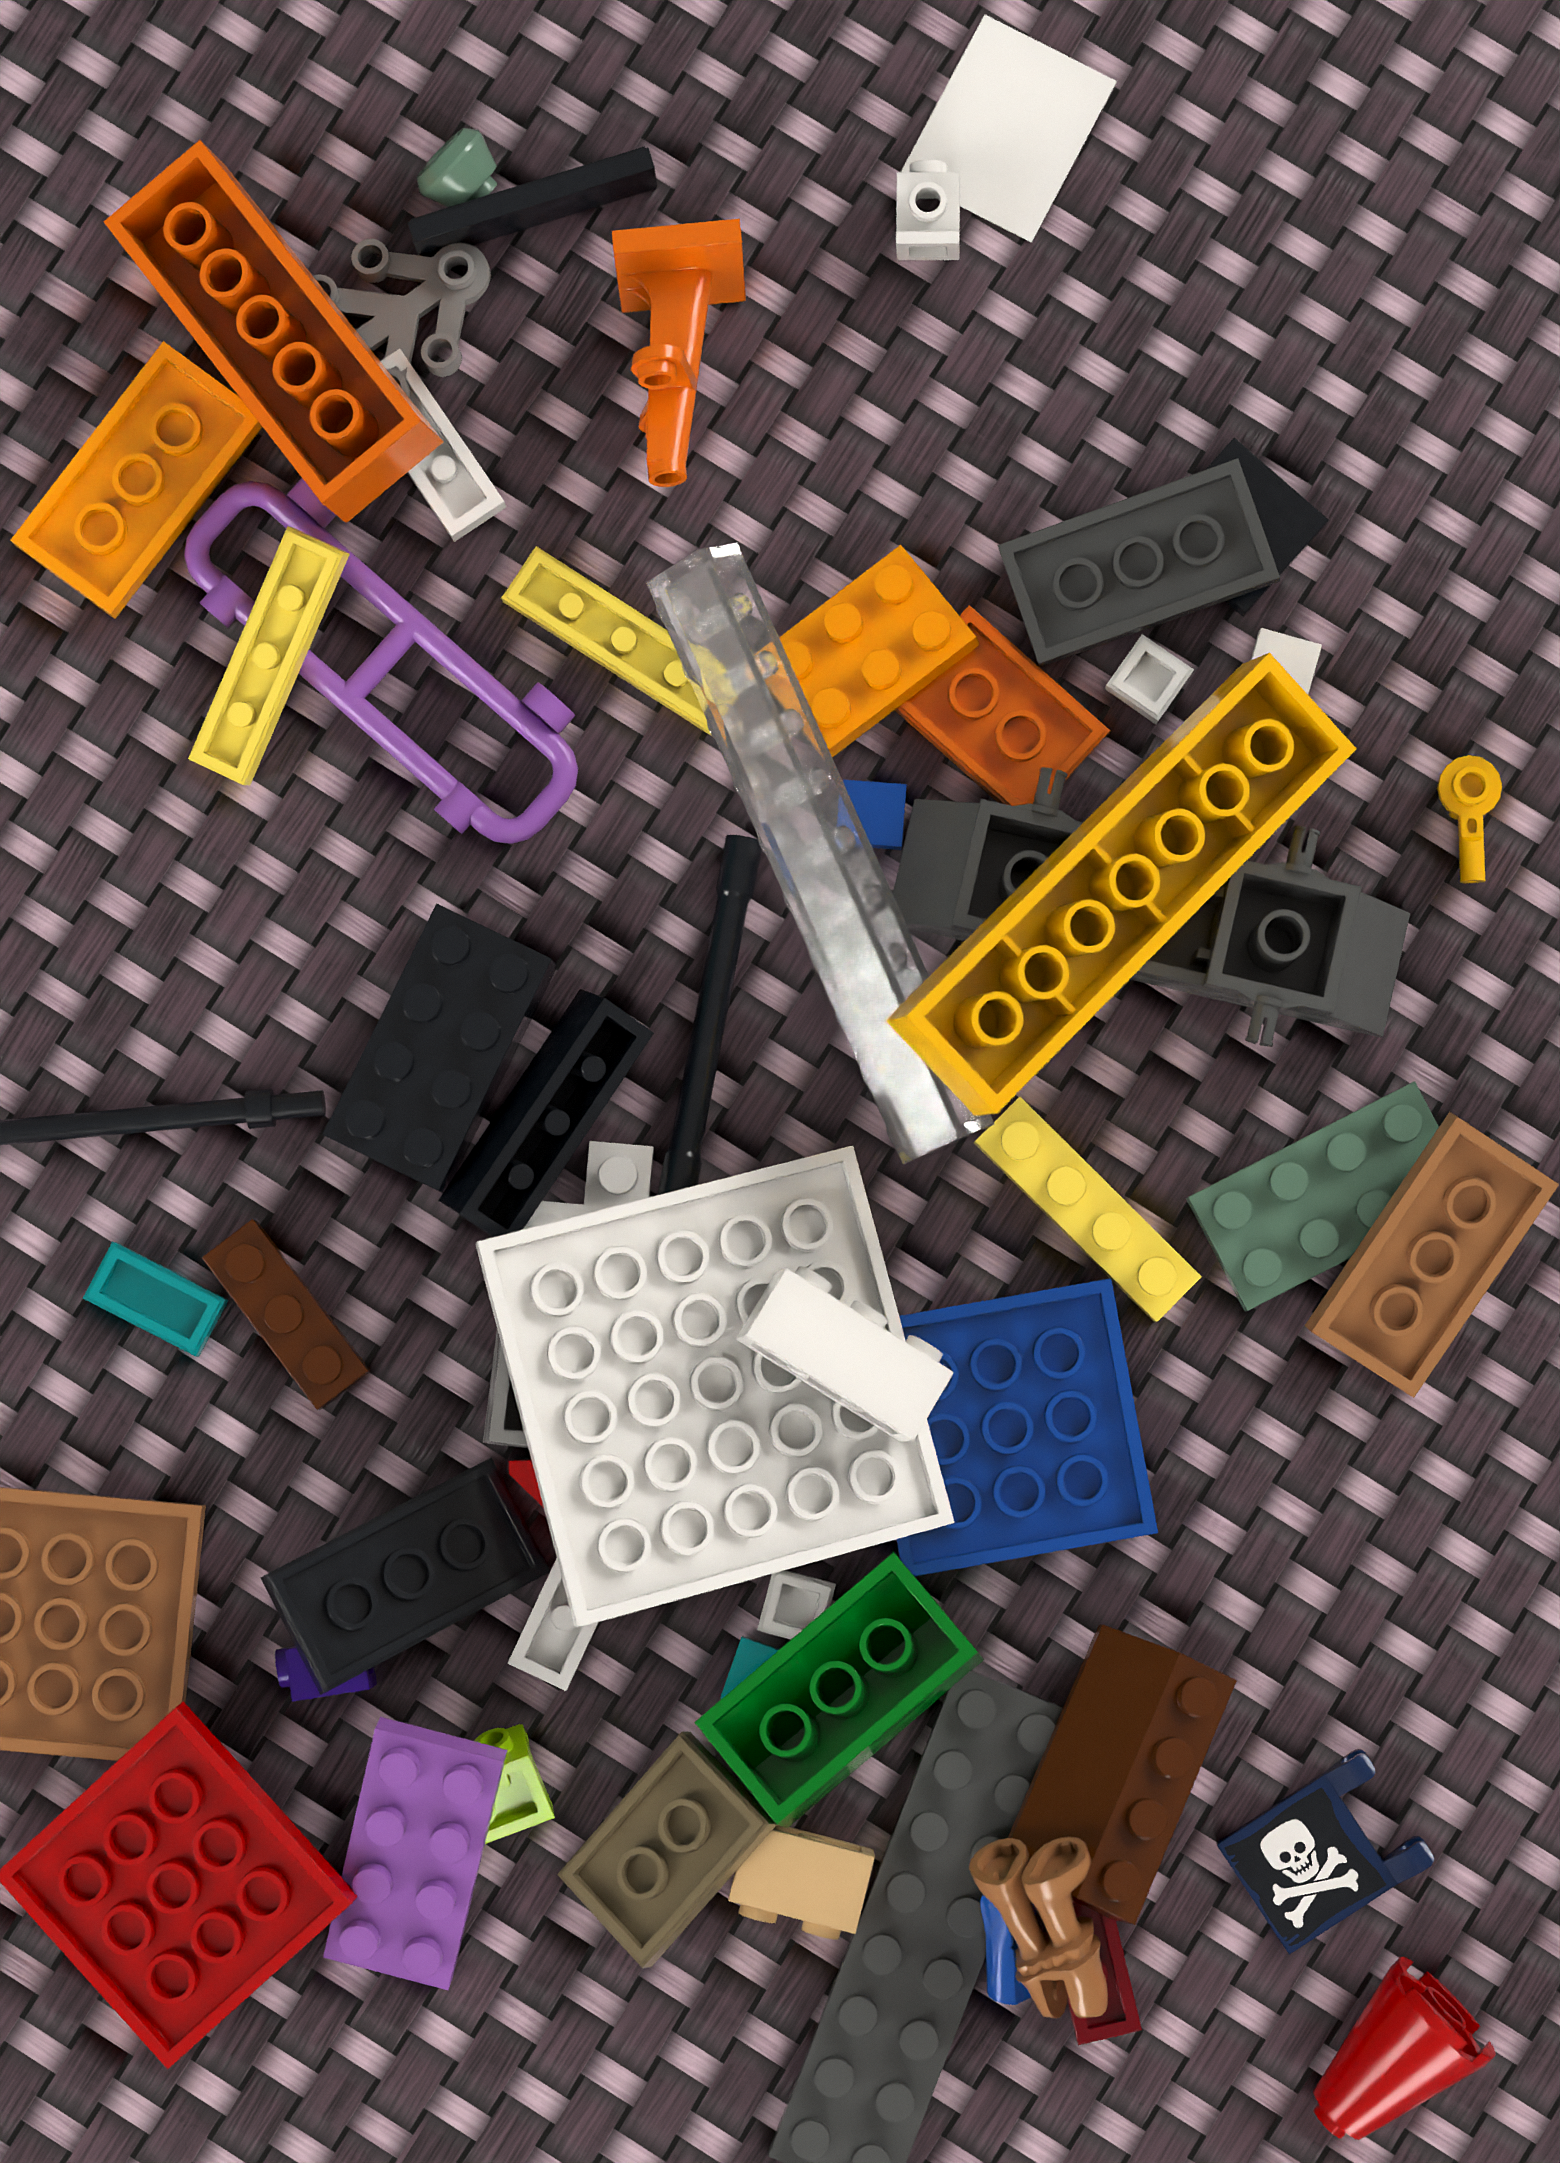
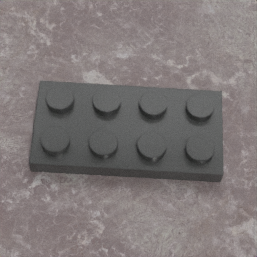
[997,458,1280,667]

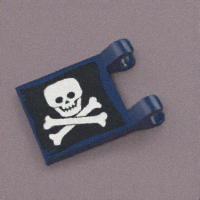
[1216,1749,1434,1955]

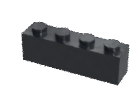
[438,989,654,1237]

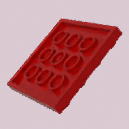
[0,1701,358,2069]

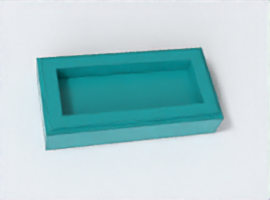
[83,1241,228,1357]

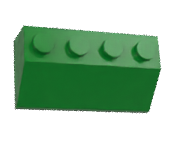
[694,1552,984,1828]

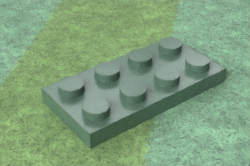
[1186,1081,1439,1311]

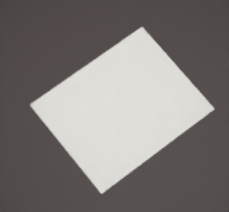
[901,15,1117,243]

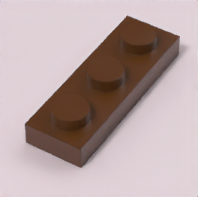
[202,1219,371,1410]

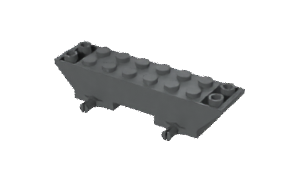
[886,767,1410,1047]

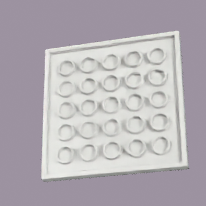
[475,1145,955,1628]

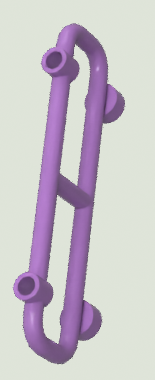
[184,478,578,844]

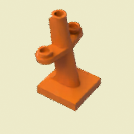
[612,219,746,487]

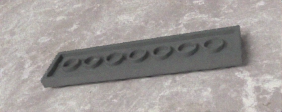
[768,1670,1063,2163]

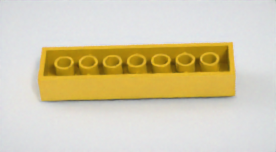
[885,652,1356,1116]

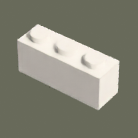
[736,1266,954,1442]

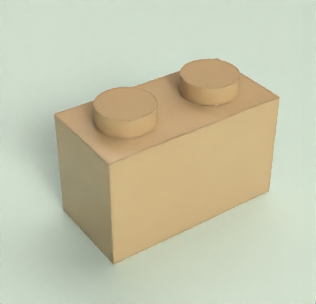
[728,1825,875,1940]

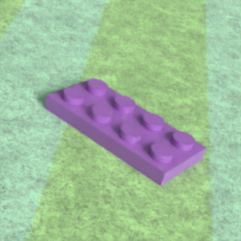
[323,1717,507,1990]

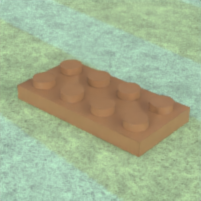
[1305,1112,1559,1398]

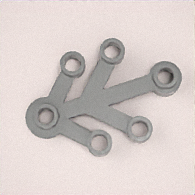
[313,239,491,398]

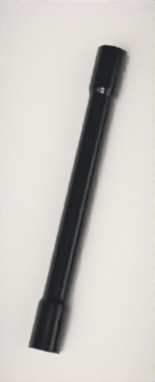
[657,834,763,1195]

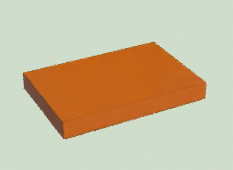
[895,605,1110,806]

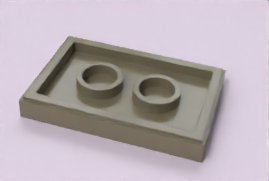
[557,1732,777,1968]

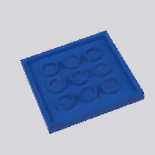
[896,1278,1158,1576]

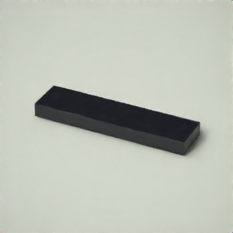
[407,146,657,257]

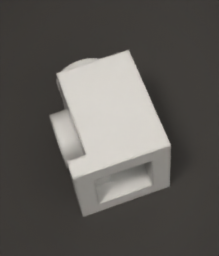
[896,160,960,260]

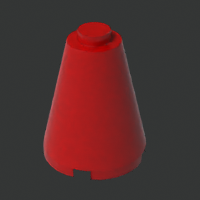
[1313,1957,1496,2140]

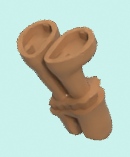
[969,1837,1108,2018]

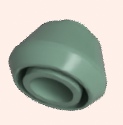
[416,128,498,207]

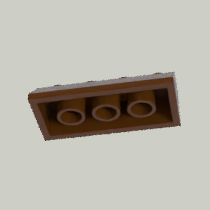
[1008,1624,1237,1925]

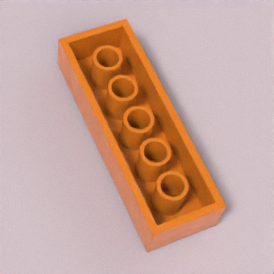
[104,140,443,523]

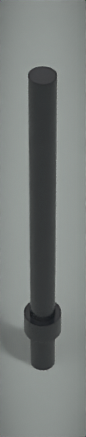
[0,1089,326,1145]

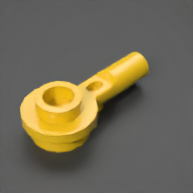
[1437,755,1502,883]

